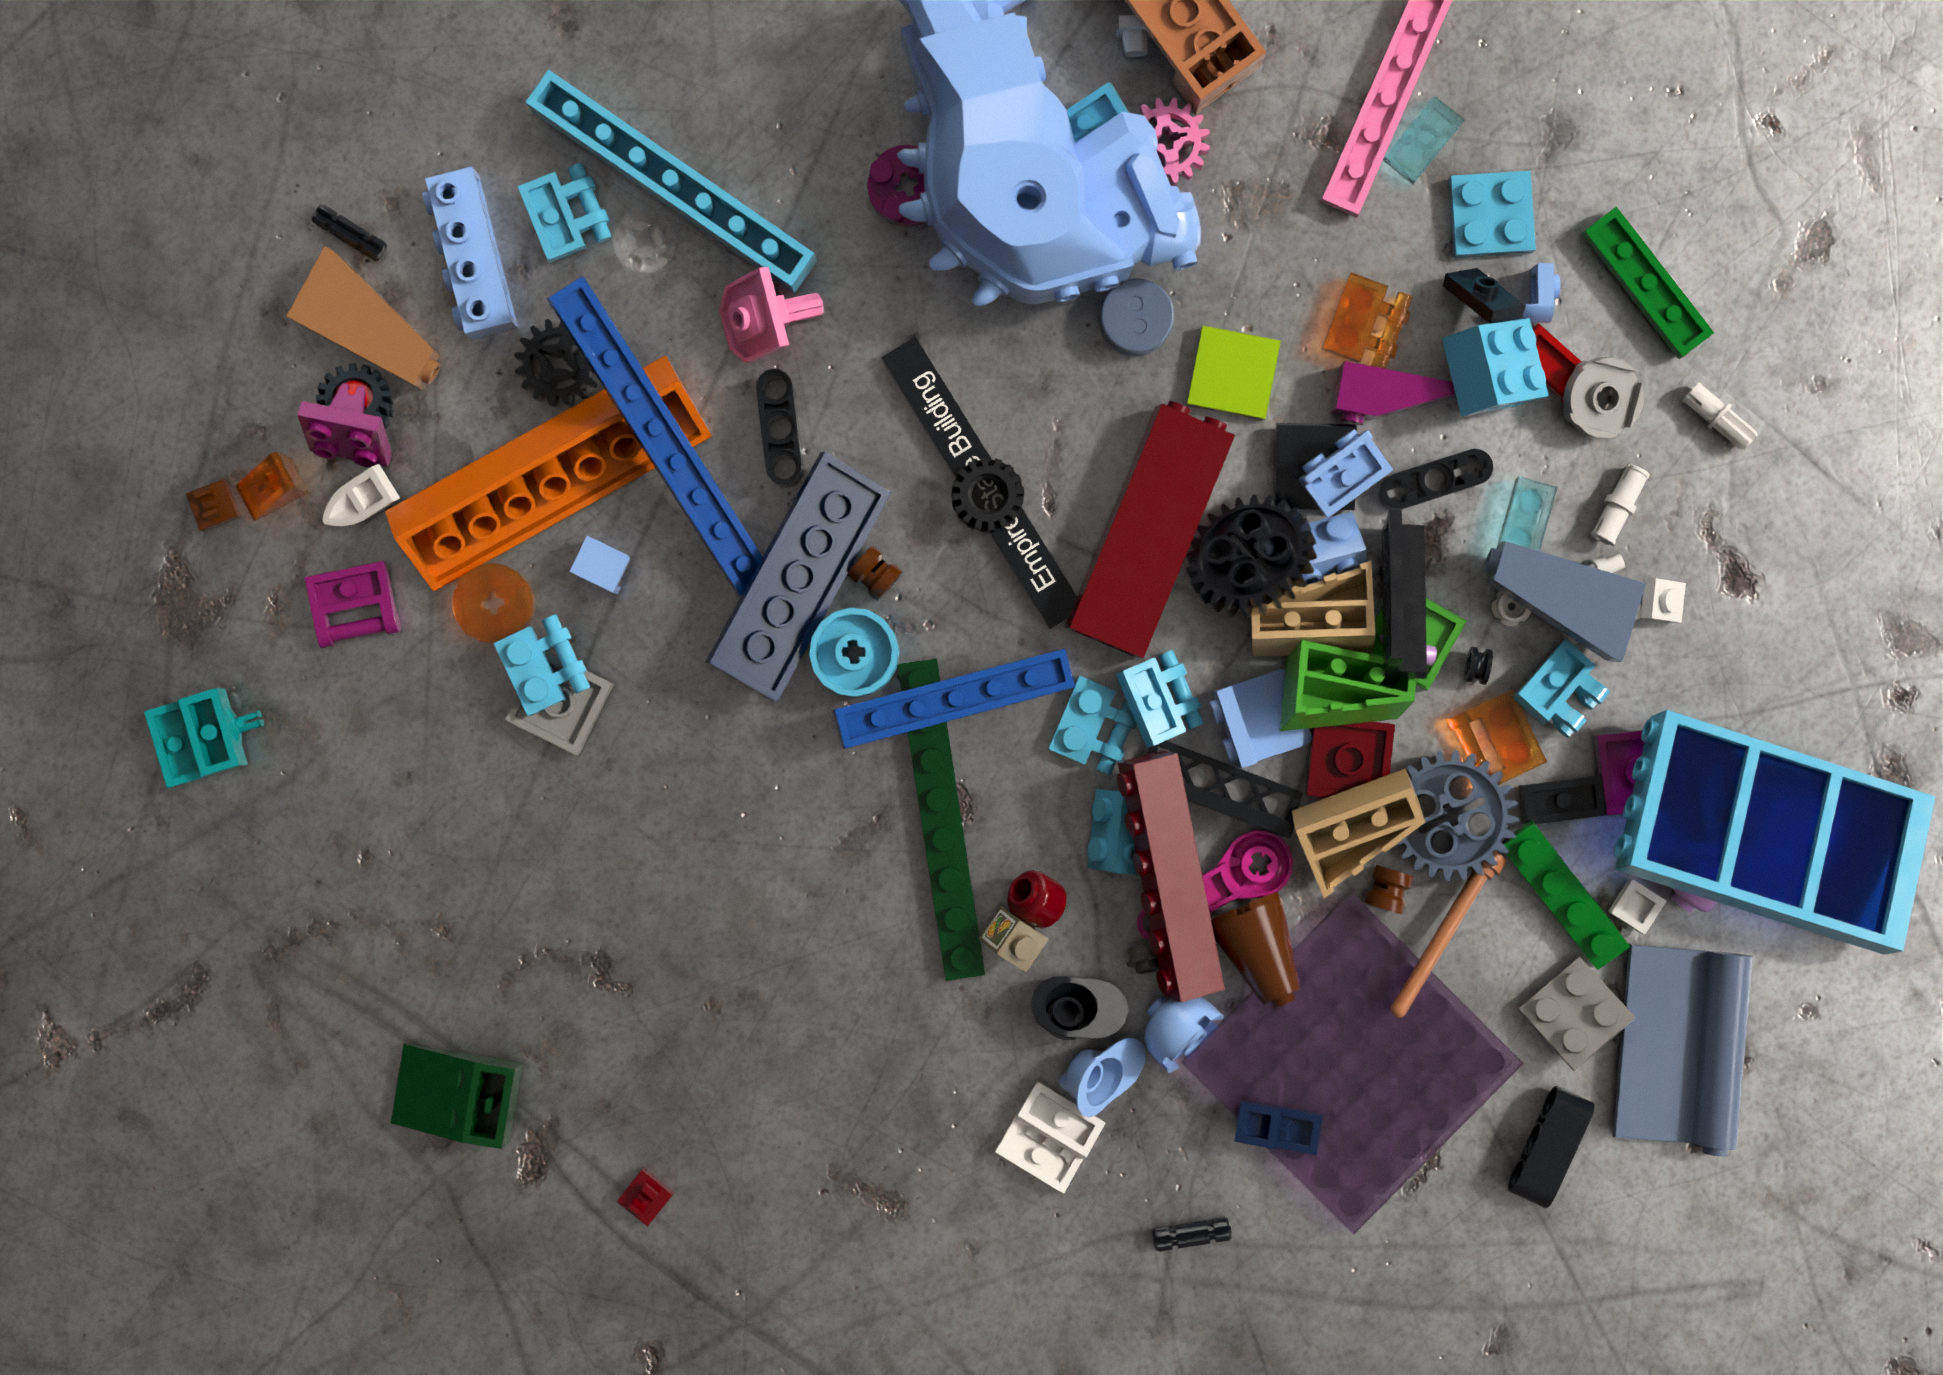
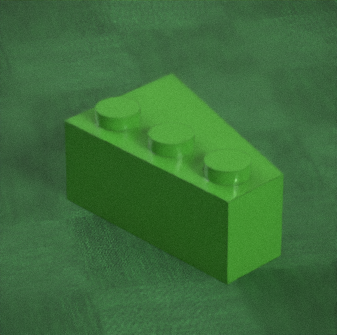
[1280,640,1416,731]

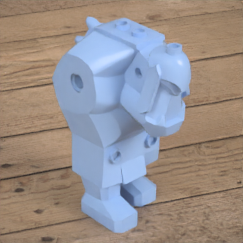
[897,0,1201,306]

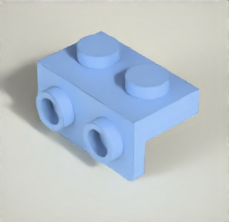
[1298,429,1393,518]
[1280,511,1367,587]

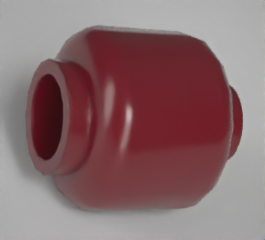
[1007,870,1067,929]

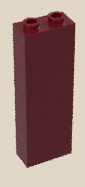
[1064,401,1235,659]

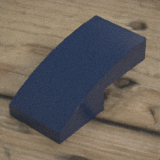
[1234,1101,1324,1155]

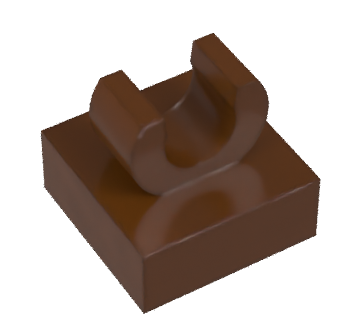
[186,479,241,532]

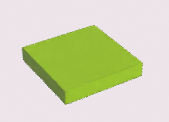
[1186,325,1281,420]

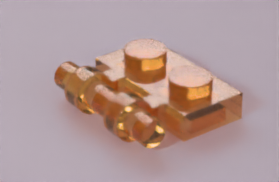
[1321,272,1413,369]

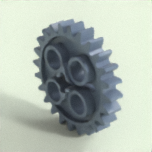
[1395,750,1520,881]

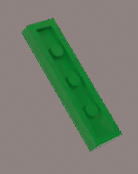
[1581,206,1714,359]
[1502,819,1630,970]

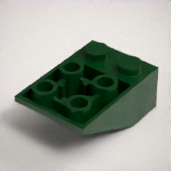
[390,1043,523,1149]

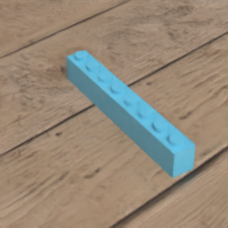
[525,69,817,294]

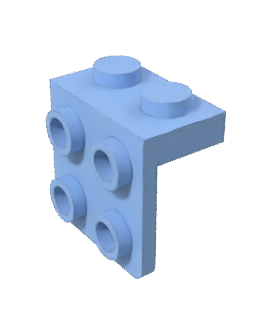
[1209,669,1312,768]

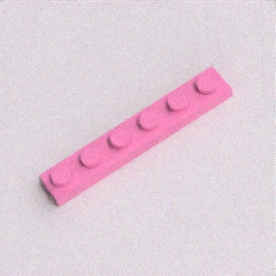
[1320,0,1452,218]

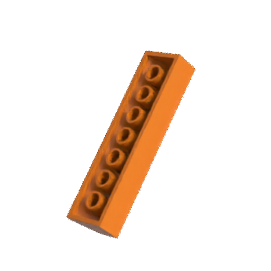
[385,355,712,592]

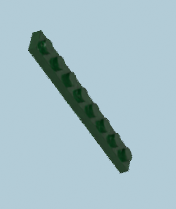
[897,658,985,981]

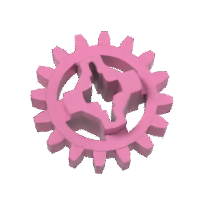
[1140,97,1210,186]

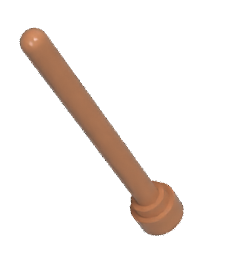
[1390,852,1507,1018]

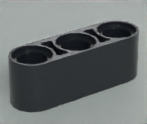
[756,369,804,488]
[1508,1086,1595,1208]

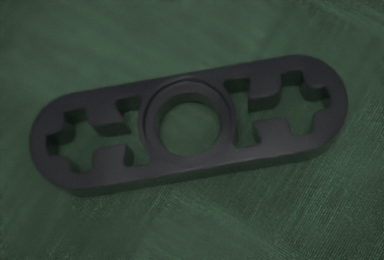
[1378,449,1493,510]

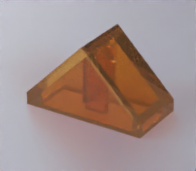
[235,452,310,521]

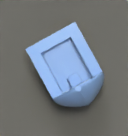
[1519,263,1560,323]

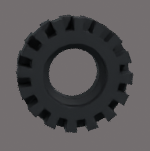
[951,457,1024,533]

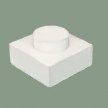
[1641,578,1686,623]
[1608,878,1666,935]

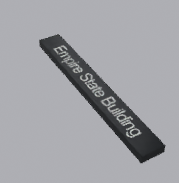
[882,337,1077,629]

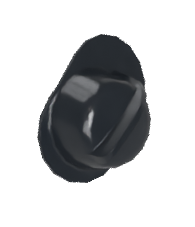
[1031,976,1129,1040]

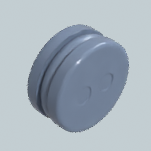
[1099,278,1174,356]

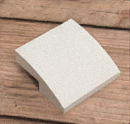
[993,1081,1106,1195]

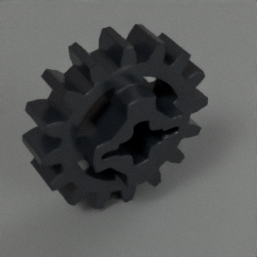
[514,319,598,407]

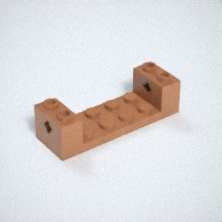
[1125,0,1267,115]

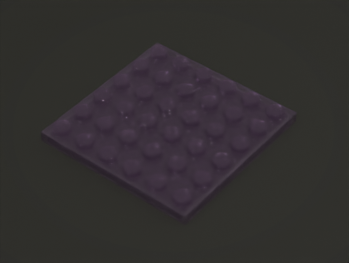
[1182,892,1524,1234]

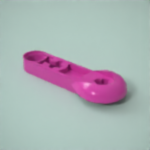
[1137,830,1293,940]

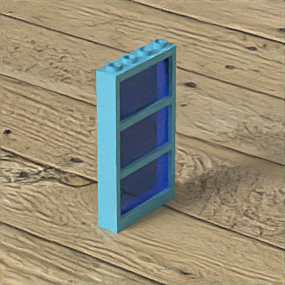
[1614,710,1936,955]

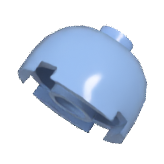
[1144,996,1224,1073]

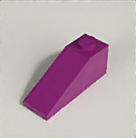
[1331,361,1456,425]

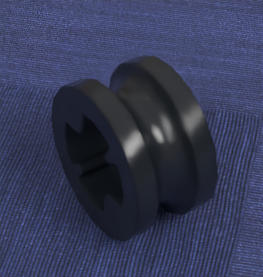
[1464,646,1493,685]

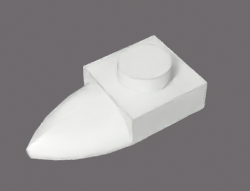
[322,464,400,527]

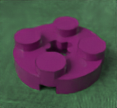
[867,145,926,227]

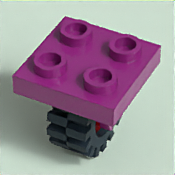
[297,363,394,467]

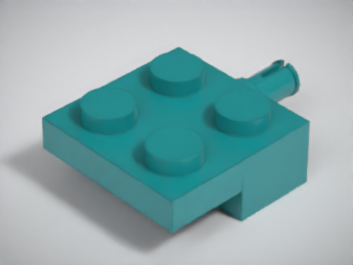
[144,688,264,788]

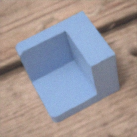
[569,536,630,594]

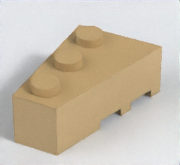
[1251,560,1375,657]
[1292,768,1425,899]

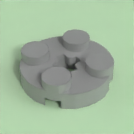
[1563,357,1645,439]

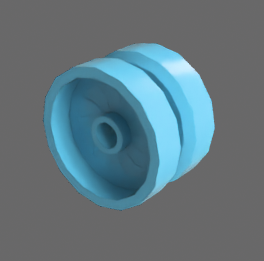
[809,608,900,697]

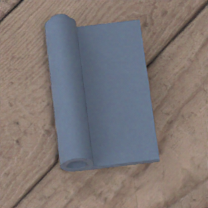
[1612,944,1753,1157]

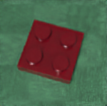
[1305,722,1395,797]

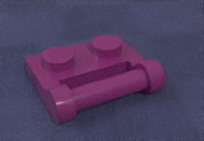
[304,561,401,648]

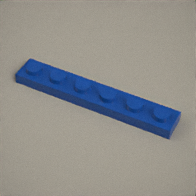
[833,649,1075,749]

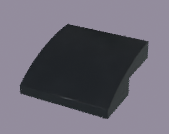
[1273,423,1357,510]

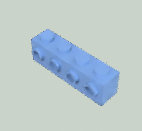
[422,166,518,340]

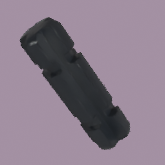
[311,204,387,261]
[1152,1217,1232,1252]

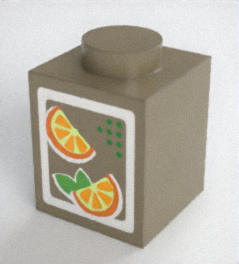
[978,906,1049,973]

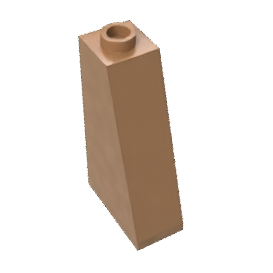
[286,246,441,390]

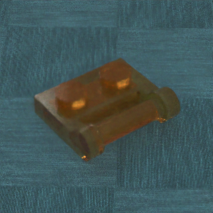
[1446,689,1547,785]

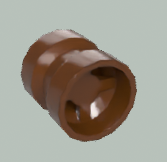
[847,546,903,601]
[1364,864,1414,915]

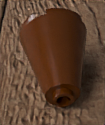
[1211,892,1300,1009]

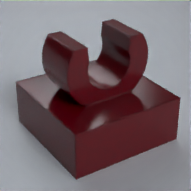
[616,1167,674,1227]

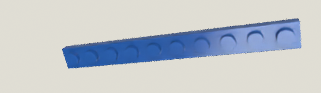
[546,276,763,599]

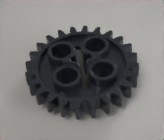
[1186,495,1317,618]

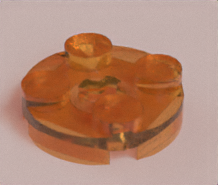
[453,563,535,644]

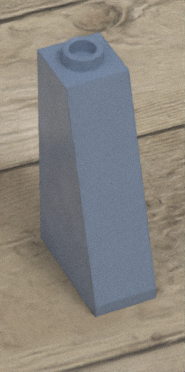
[1484,541,1646,662]

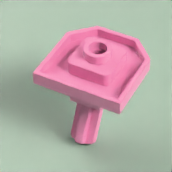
[719,267,824,363]

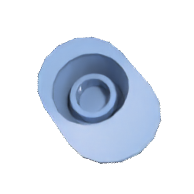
[1059,1038,1146,1117]

